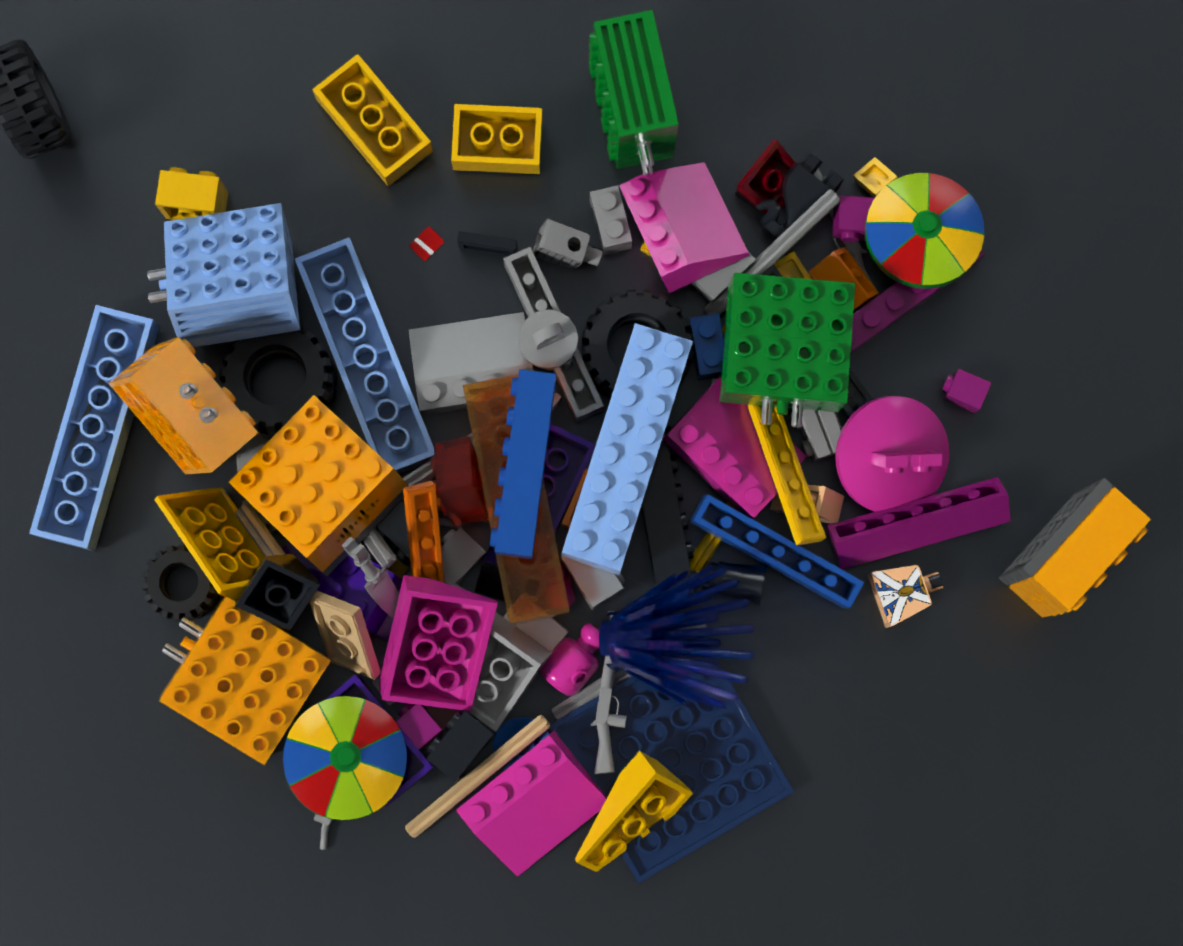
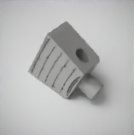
[533,219,603,269]

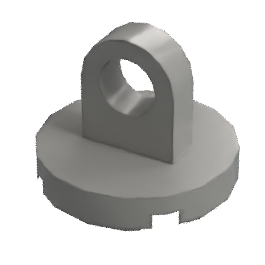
[519,309,578,370]

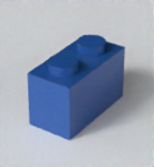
[689,313,724,381]

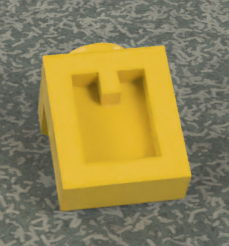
[853,157,898,198]

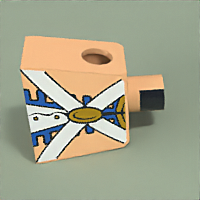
[867,565,943,628]

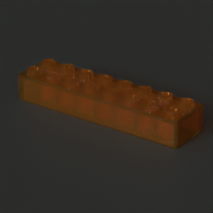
[463,374,570,626]

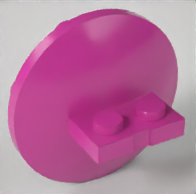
[836,396,949,512]

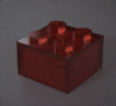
[430,436,489,526]

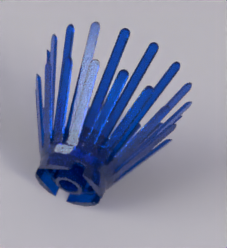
[599,565,754,709]

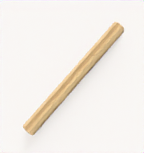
[405,715,551,838]

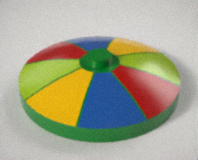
[865,173,984,289]
[283,696,407,820]

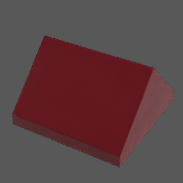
[735,139,795,216]

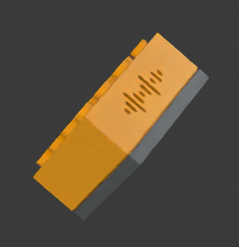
[229,395,409,576]
[999,478,1151,618]

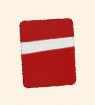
[409,227,444,261]

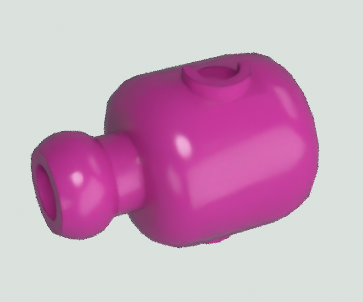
[540,623,607,696]

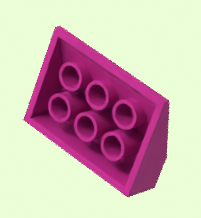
[619,162,749,293]
[662,376,807,519]
[379,575,498,711]
[456,731,607,877]

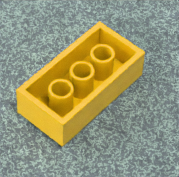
[312,54,433,187]

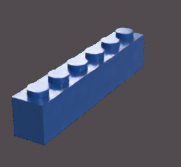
[490,369,556,559]
[688,494,864,608]

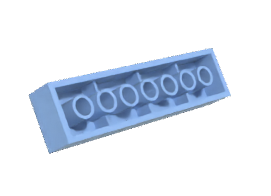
[295,237,437,474]
[29,305,160,552]
[561,323,693,575]

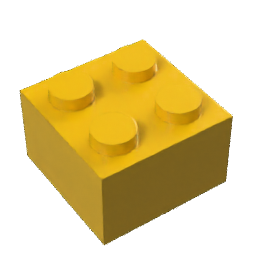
[155,167,229,220]

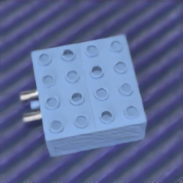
[147,203,300,347]

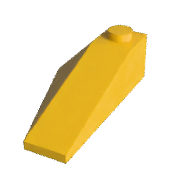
[575,751,693,872]

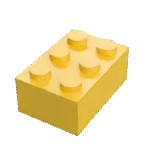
[451,104,543,174]

